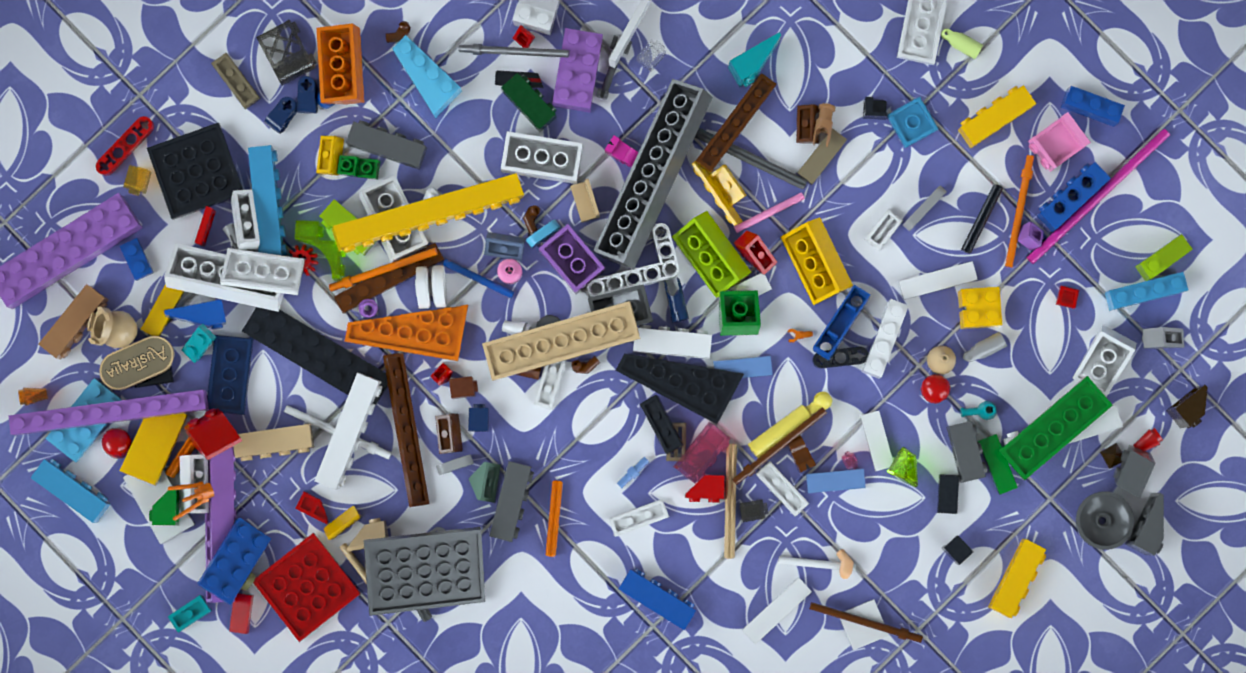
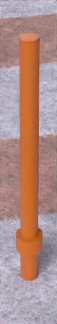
[1005,155,1034,268]
[329,248,438,292]

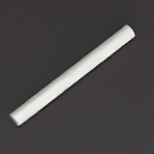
[778,556,856,571]

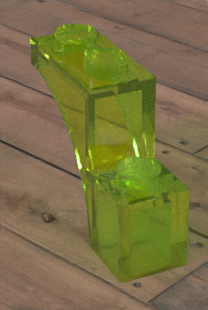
[295,220,346,281]

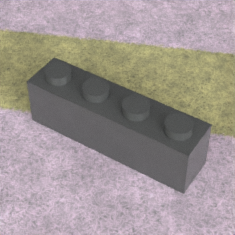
[346,120,427,170]
[489,461,534,542]

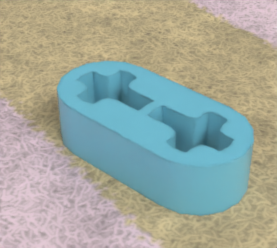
[526,219,561,248]

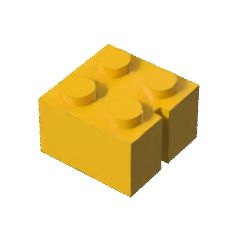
[958,287,1002,329]

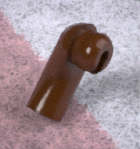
[386,21,411,43]

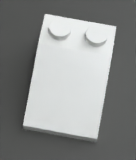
[513,0,560,35]
[1073,325,1137,397]

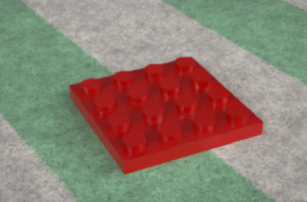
[253,533,361,642]

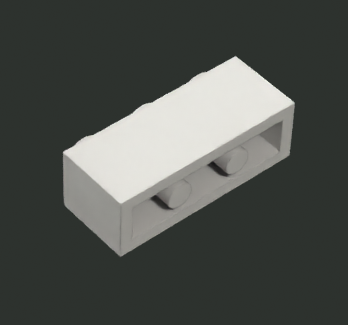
[231,189,260,251]
[180,455,209,514]

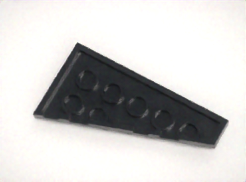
[615,353,744,424]

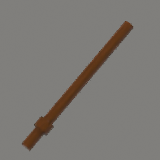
[732,407,827,485]
[809,602,923,643]

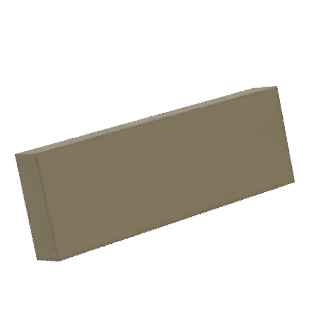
[211,53,261,110]
[797,128,847,185]

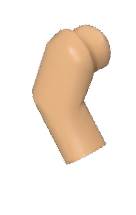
[836,549,854,579]

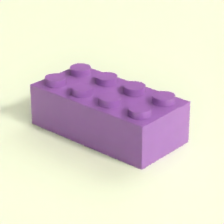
[552,28,603,113]

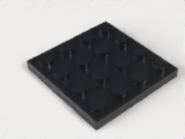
[147,122,243,220]

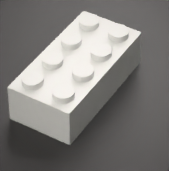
[501,131,583,184]

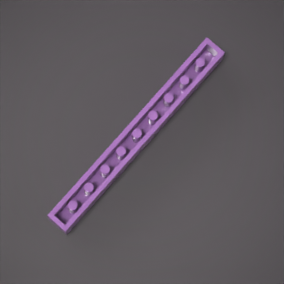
[8,390,209,436]

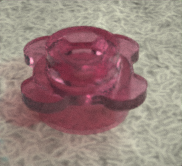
[841,451,858,470]

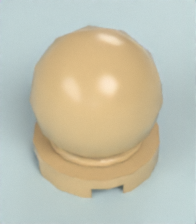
[87,307,137,348]

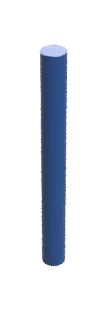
[443,259,514,299]

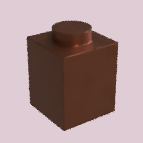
[449,376,478,399]

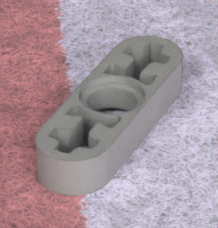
[903,185,947,231]

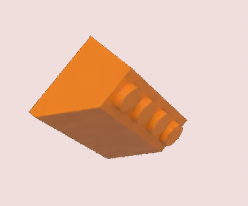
[316,23,365,105]

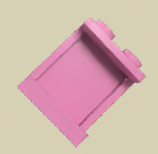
[1028,112,1091,172]

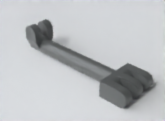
[596,35,632,100]

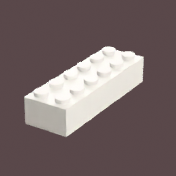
[164,243,284,312]

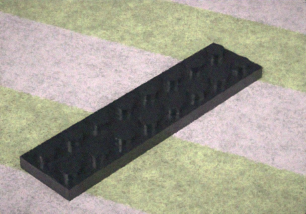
[242,307,388,406]

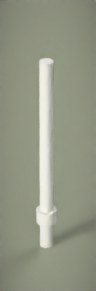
[284,405,392,460]

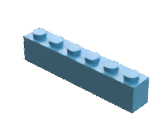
[248,145,287,256]

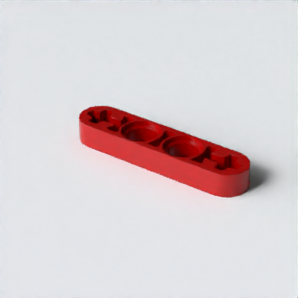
[95,116,154,176]

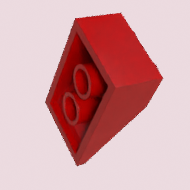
[184,408,242,460]

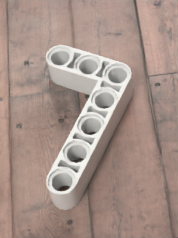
[588,223,679,297]

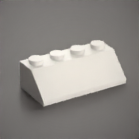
[359,176,428,263]

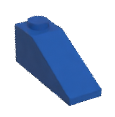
[164,299,226,330]

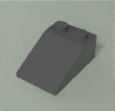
[588,284,653,326]
[1125,493,1164,556]

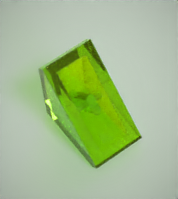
[887,447,918,487]

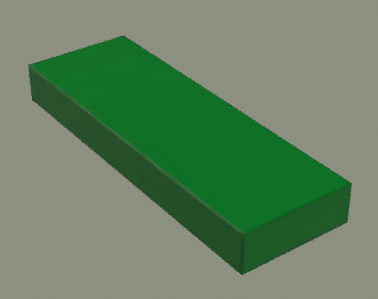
[978,434,1018,495]

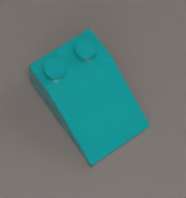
[728,32,781,88]

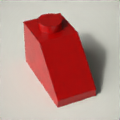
[733,230,777,275]

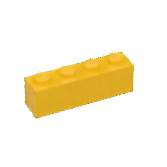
[958,85,1036,149]
[988,539,1046,619]

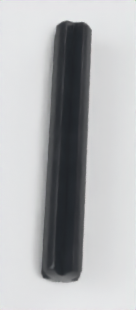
[961,184,1003,254]

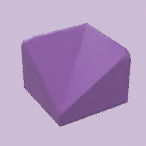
[1018,222,1044,250]

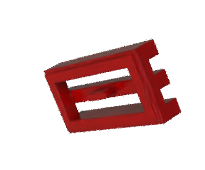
[194,206,216,247]

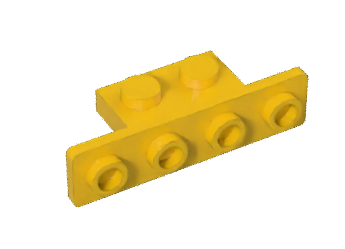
[691,161,747,226]

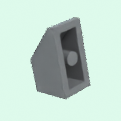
[1142,327,1184,349]

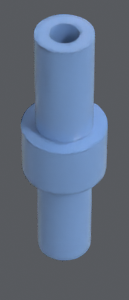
[617,457,649,488]

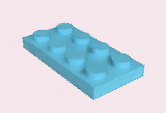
[45,378,122,463]

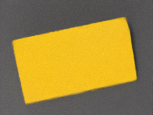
[316,136,344,176]
[323,506,362,540]

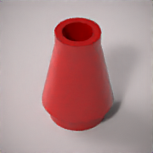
[1133,428,1163,451]

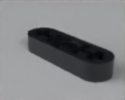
[812,347,869,369]

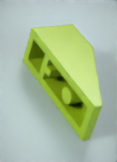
[1135,234,1193,281]

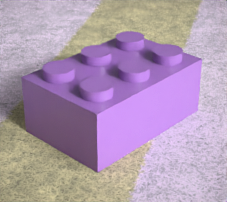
[538,224,605,294]

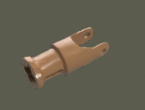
[813,103,836,147]

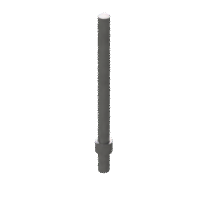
[458,43,570,58]

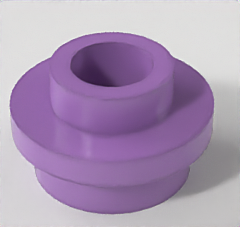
[358,299,378,318]

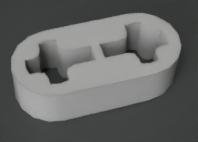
[436,454,474,475]

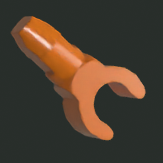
[787,329,813,343]

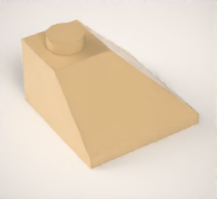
[347,518,389,552]

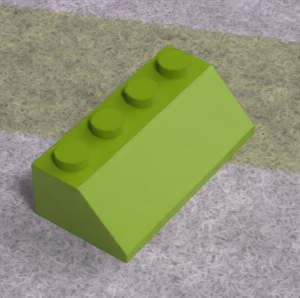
[672,211,751,298]

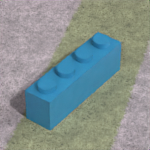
[1105,272,1188,311]
[31,459,111,523]

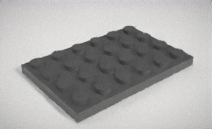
[363,527,485,616]

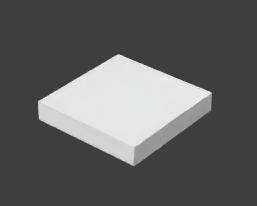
[840,599,889,650]

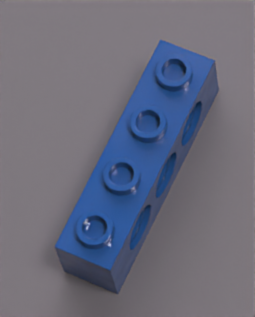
[1037,162,1111,232]

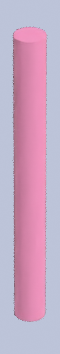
[734,192,805,233]

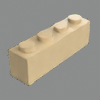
[234,424,314,461]

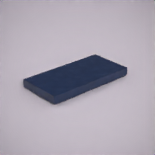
[205,335,254,415]

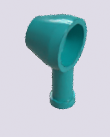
[960,401,997,420]

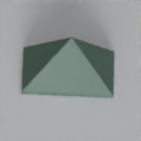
[469,462,501,503]

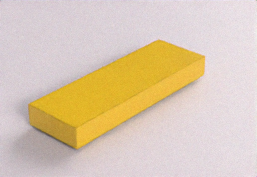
[140,284,185,337]

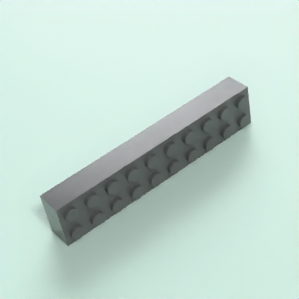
[593,79,713,270]

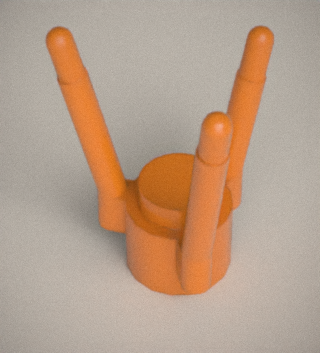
[168,481,214,521]

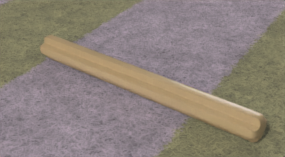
[724,444,737,559]

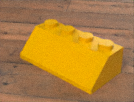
[781,217,853,305]

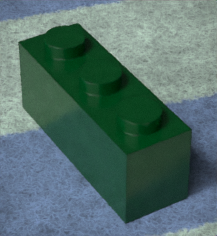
[501,73,557,132]

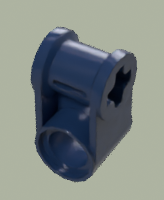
[296,76,318,114]
[264,97,297,134]

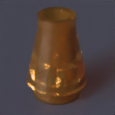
[18,387,48,406]

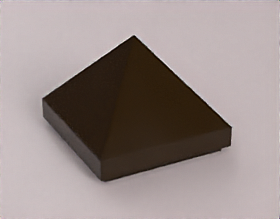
[1100,443,1122,469]

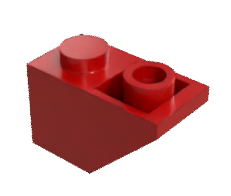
[685,475,725,503]

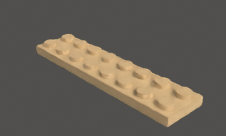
[482,301,641,381]

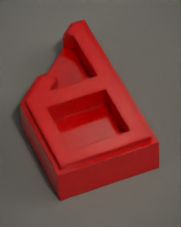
[295,491,329,525]

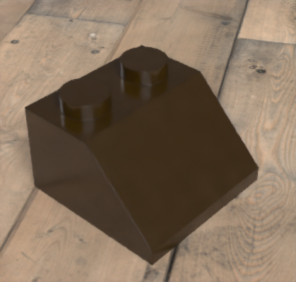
[1166,385,1208,429]

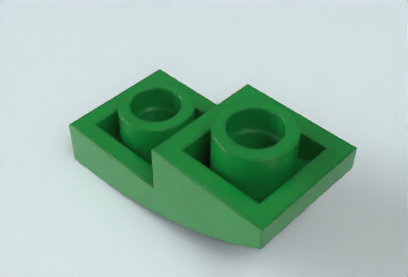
[337,155,380,180]

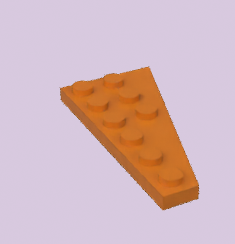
[345,305,468,361]

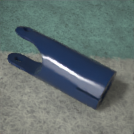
[664,277,689,323]

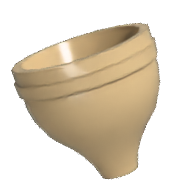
[927,345,956,375]

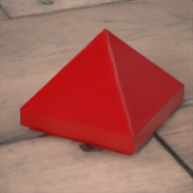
[512,25,535,48]
[430,363,453,386]

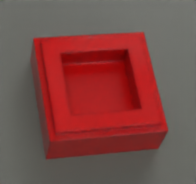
[1056,286,1080,309]

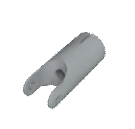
[963,332,1007,362]

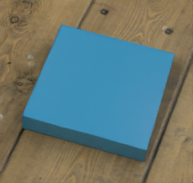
[887,97,938,148]

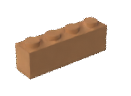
[38,284,108,360]

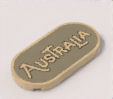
[100,336,175,390]

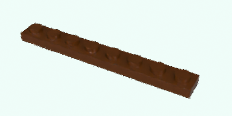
[383,353,430,508]

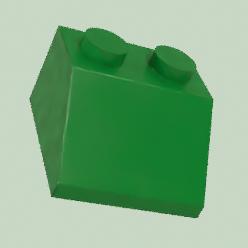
[719,290,761,336]

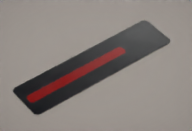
[495,70,544,88]

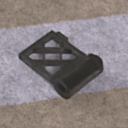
[256,20,317,86]

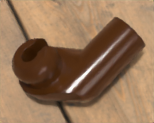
[523,205,540,234]
[571,356,601,374]

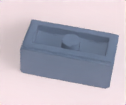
[484,232,525,261]

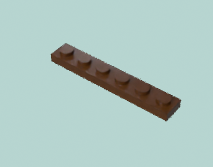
[695,73,777,174]
[334,243,444,314]

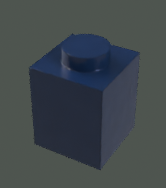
[468,404,489,432]

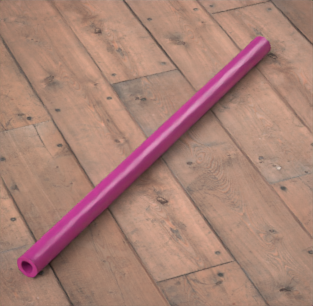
[1027,129,1170,264]

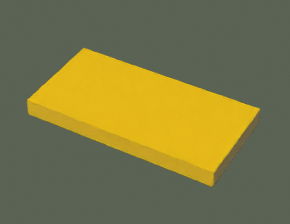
[119,413,188,486]

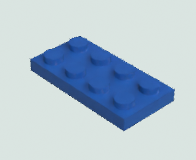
[197,518,271,605]

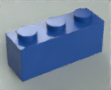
[1060,86,1125,127]

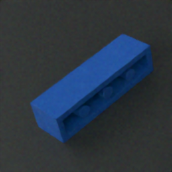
[618,568,696,630]

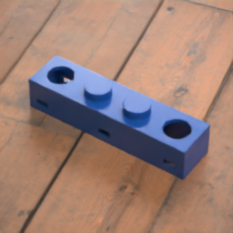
[813,285,871,360]

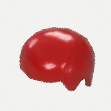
[920,374,951,404]
[102,428,132,459]

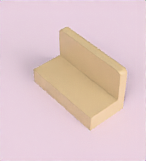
[570,178,600,223]

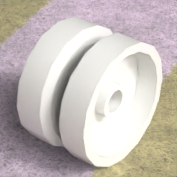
[415,265,447,309]

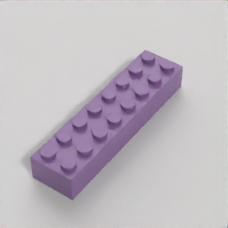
[0,193,143,309]

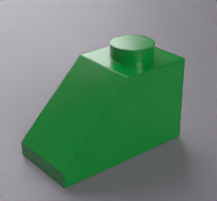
[149,490,180,525]

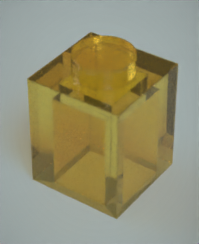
[123,165,152,196]

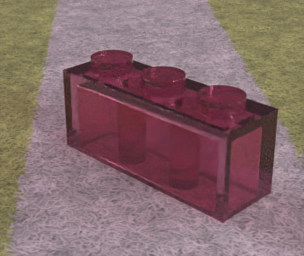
[673,422,731,484]

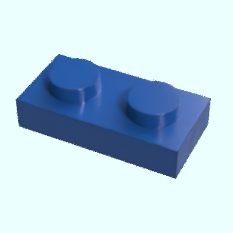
[120,238,154,281]

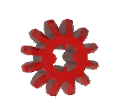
[288,244,319,276]

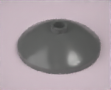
[1076,492,1134,550]

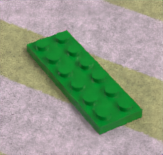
[999,376,1113,480]

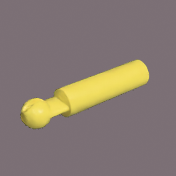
[748,392,832,459]

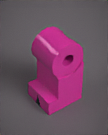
[605,135,639,168]

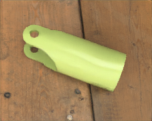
[941,29,983,59]

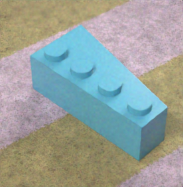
[392,35,462,119]

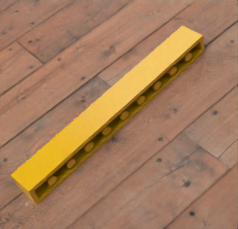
[332,173,524,253]

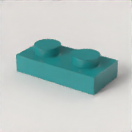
[181,324,216,363]
[168,595,212,633]

